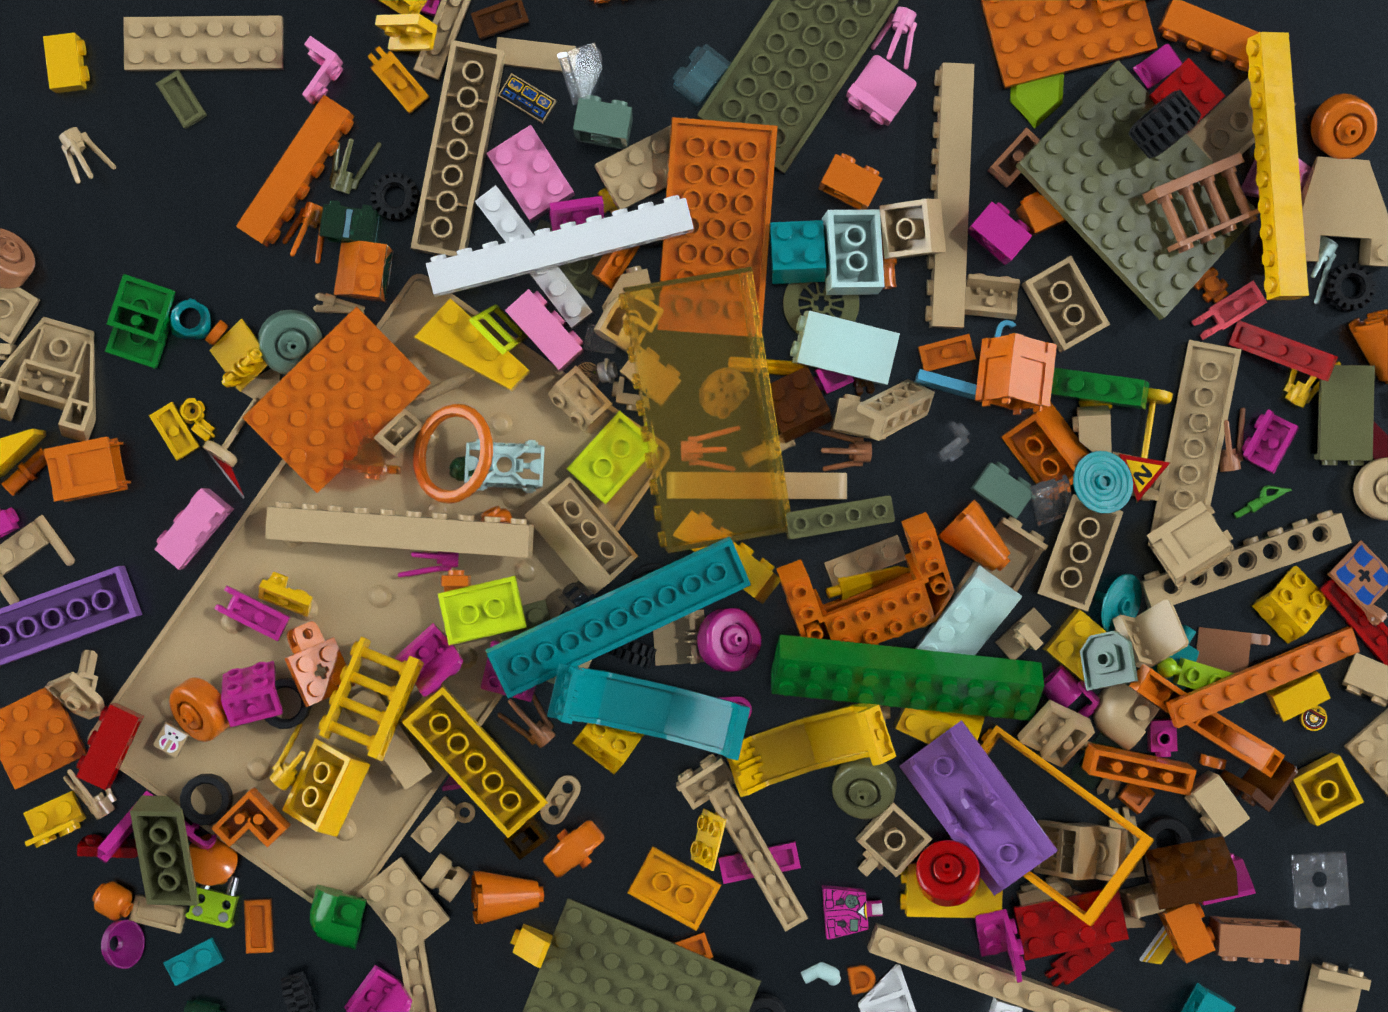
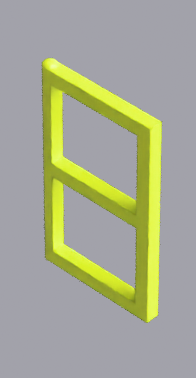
[469,304,528,355]

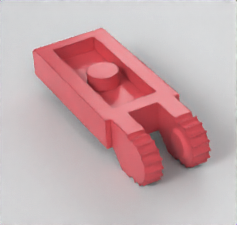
[1191,280,1267,340]

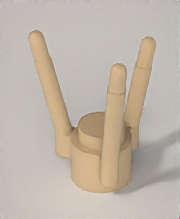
[59,127,116,184]
[63,769,116,820]

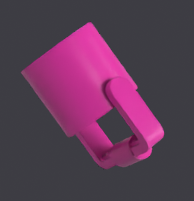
[1042,665,1100,718]

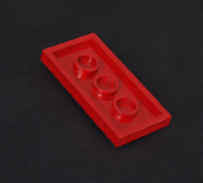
[1013,888,1129,961]

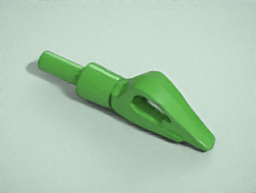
[1233,485,1292,519]

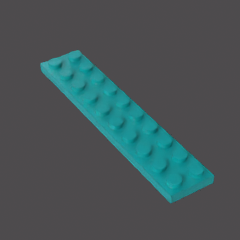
[485,536,751,699]

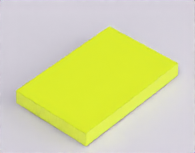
[567,411,659,505]
[438,576,527,646]

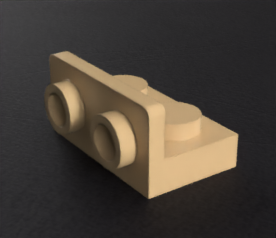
[548,366,612,431]

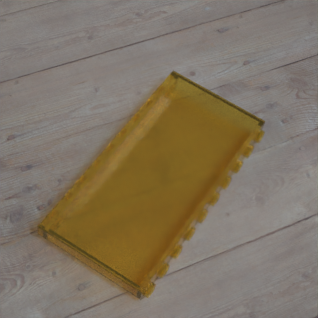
[619,267,790,553]

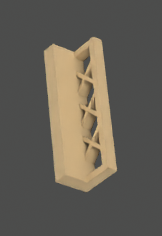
[857,379,935,441]

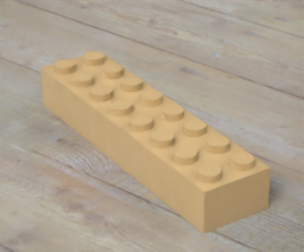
[411,40,506,258]

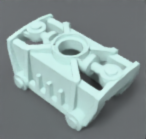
[464,439,545,493]

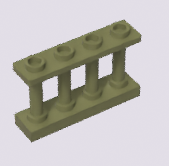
[783,496,895,539]

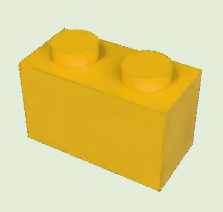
[43,32,90,93]

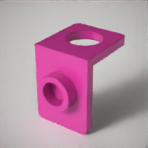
[1133,44,1182,89]

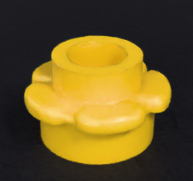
[179,398,205,424]
[191,419,215,442]

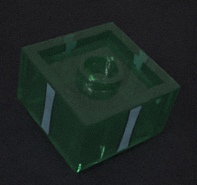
[319,200,382,243]

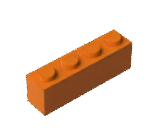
[1157,0,1259,72]
[1082,742,1197,796]

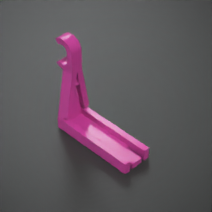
[97,791,217,863]

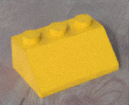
[893,708,985,744]
[282,738,371,837]

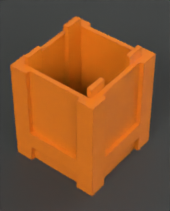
[975,333,1057,415]
[44,437,131,502]

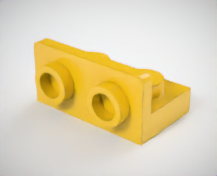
[375,14,438,51]

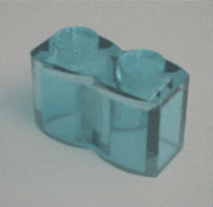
[672,44,731,107]

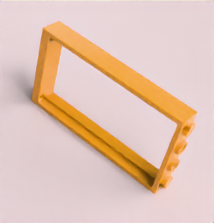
[981,725,1154,926]

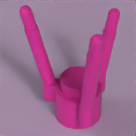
[398,551,459,577]

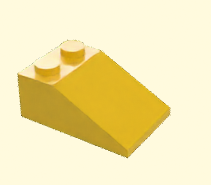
[0,429,47,477]

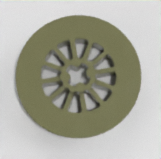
[783,282,859,334]

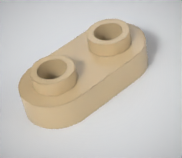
[540,775,581,825]

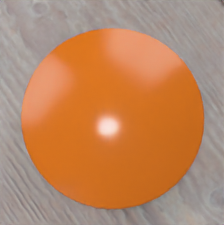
[189,834,238,886]

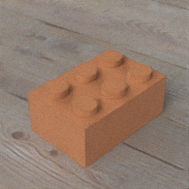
[1209,916,1301,964]

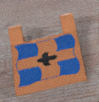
[1328,540,1388,626]

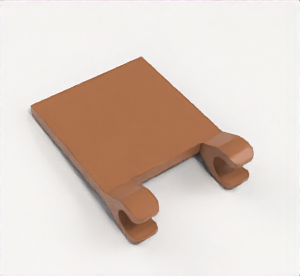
[1196,627,1270,673]

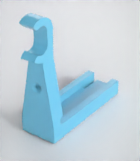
[914,320,1016,400]

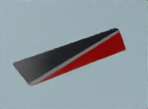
[200,445,244,505]

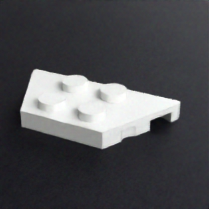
[858,963,916,1012]

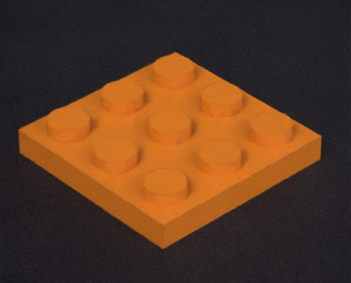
[0,687,87,790]

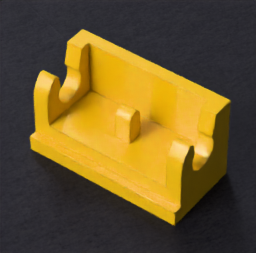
[1265,671,1331,722]

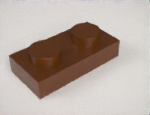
[471,0,529,40]

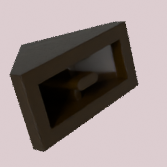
[503,815,551,860]

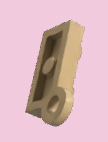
[410,795,476,853]

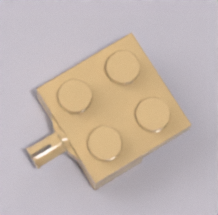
[1017,700,1095,768]

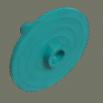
[1073,451,1133,514]
[1094,574,1142,632]

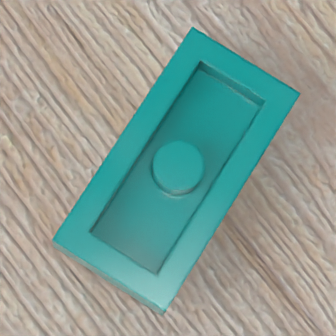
[164,937,224,986]

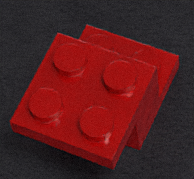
[1148,58,1225,133]

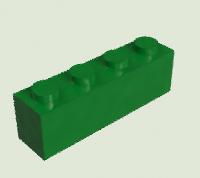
[1051,368,1150,409]

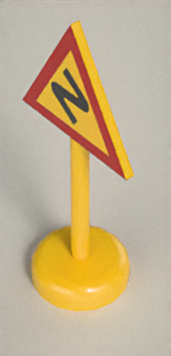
[1118,388,1173,502]

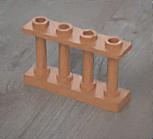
[1142,152,1260,254]

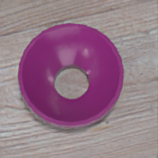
[101,920,145,969]

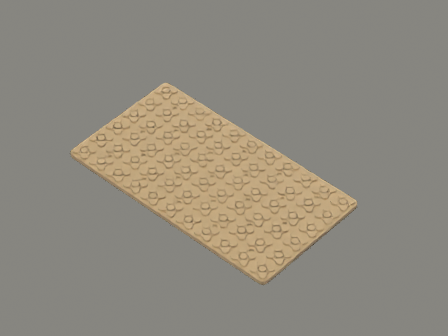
[88,274,670,904]

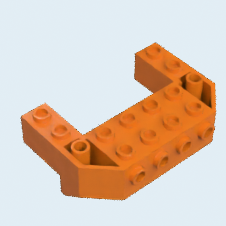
[776,512,955,645]

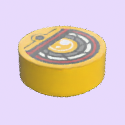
[1299,705,1327,731]

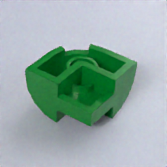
[310,884,367,949]

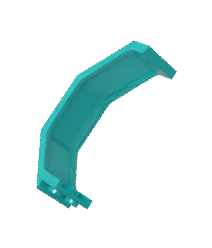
[547,664,750,760]

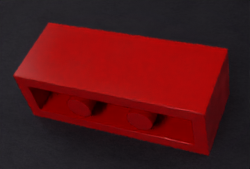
[76,703,144,790]

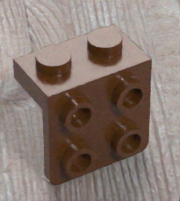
[1220,760,1298,812]

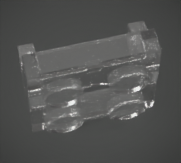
[1291,851,1350,909]

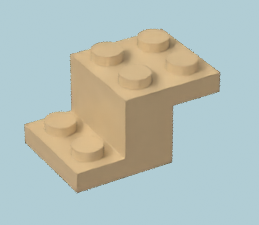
[1034,820,1127,881]

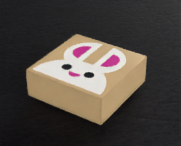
[153,722,190,758]

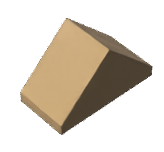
[374,409,423,457]

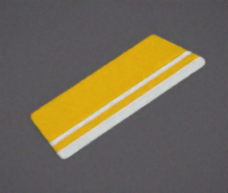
[1139,926,1173,964]

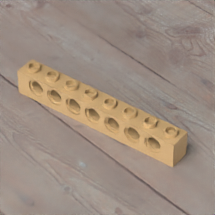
[1140,510,1352,609]

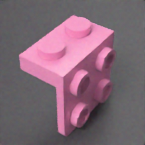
[845,55,916,126]

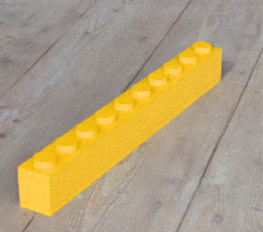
[1246,32,1309,300]

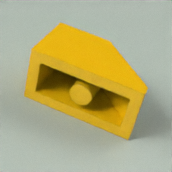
[510,924,553,968]

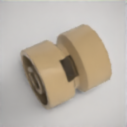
[421,853,470,902]

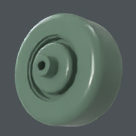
[258,310,323,375]

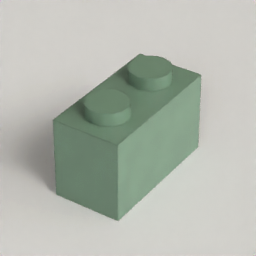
[970,462,1034,519]

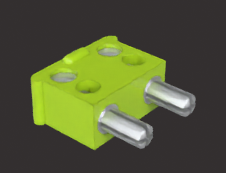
[185,876,239,928]

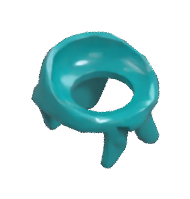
[170,298,211,339]

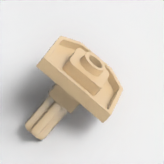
[45,650,105,719]

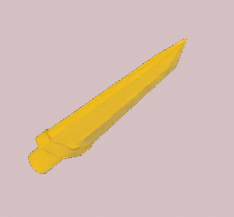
[826,566,909,600]

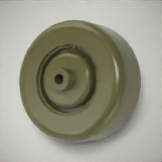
[832,757,897,819]

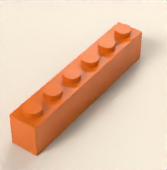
[236,95,354,247]

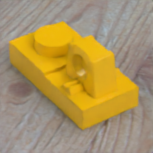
[258,572,313,617]

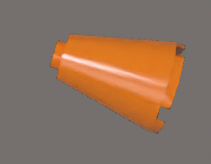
[1349,309,1388,384]
[938,500,1011,572]
[471,871,544,925]

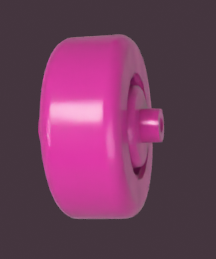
[697,608,761,672]

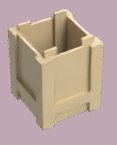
[1147,501,1234,589]

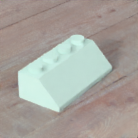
[915,565,1022,655]

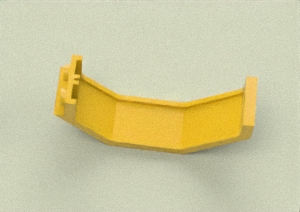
[726,703,896,797]

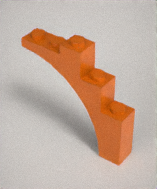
[1129,664,1285,778]

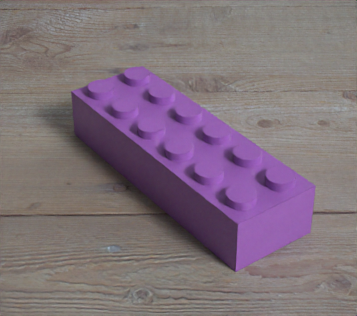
[0,566,143,666]

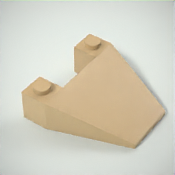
[1301,157,1388,267]
[0,317,96,442]

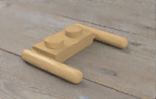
[0,515,75,605]

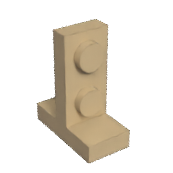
[994,607,1052,660]

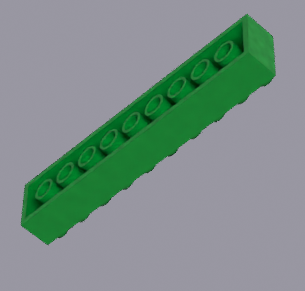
[771,635,1044,721]

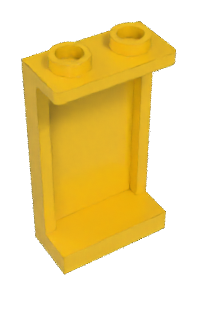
[900,862,1003,918]

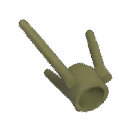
[329,138,382,194]

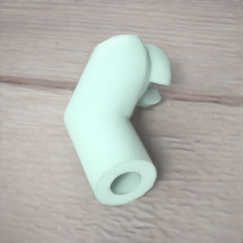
[800,962,841,986]

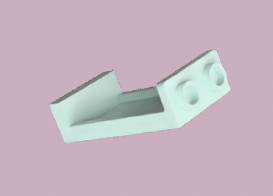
[790,311,900,385]

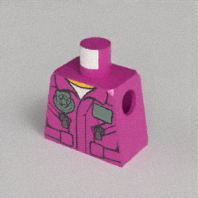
[822,885,883,939]

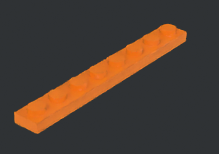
[1166,627,1360,728]

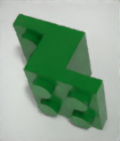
[105,274,176,369]

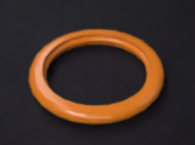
[413,404,493,504]

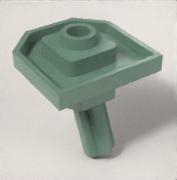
[1080,631,1138,691]

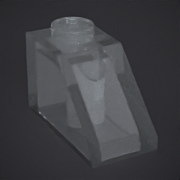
[557,42,603,104]

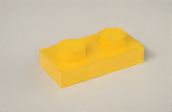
[149,402,200,461]

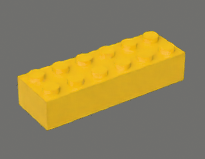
[401,683,548,838]

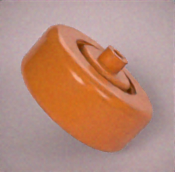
[1311,94,1377,159]
[169,677,229,742]
[543,820,605,878]

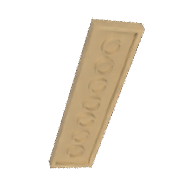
[1147,340,1241,546]

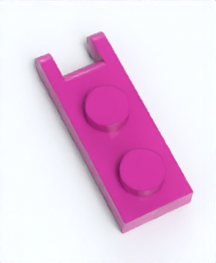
[214,585,291,641]

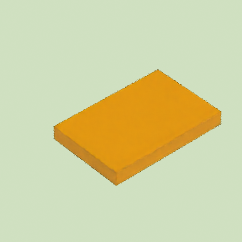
[627,846,722,931]

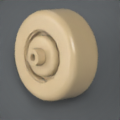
[1353,457,1388,521]

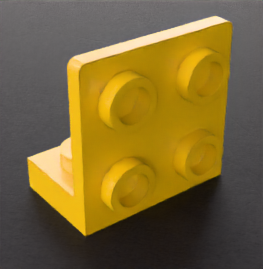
[572,723,644,774]
[23,791,86,848]

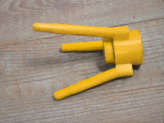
[1284,362,1341,408]
[270,723,305,791]

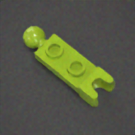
[1157,657,1244,703]

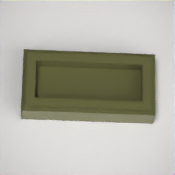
[156,70,207,129]

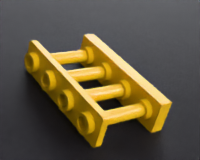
[318,636,424,761]

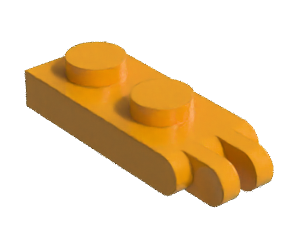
[368,46,430,114]

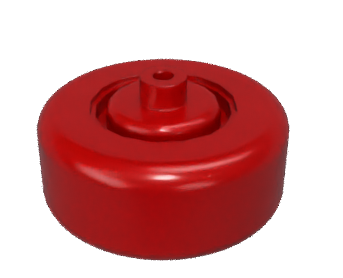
[916,840,980,907]

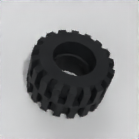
[1128,90,1201,159]

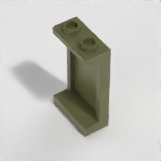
[1314,365,1375,466]

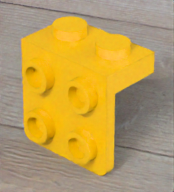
[1252,566,1330,644]

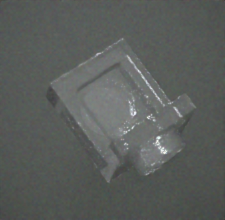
[936,421,970,462]

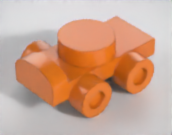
[1194,266,1229,304]

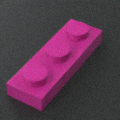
[718,841,801,884]

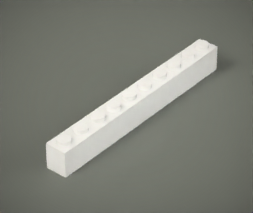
[426,195,694,297]

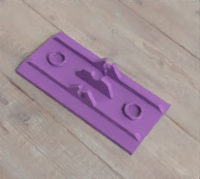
[899,720,1058,896]

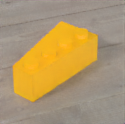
[414,298,530,392]
[672,510,780,604]

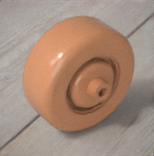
[0,228,35,289]

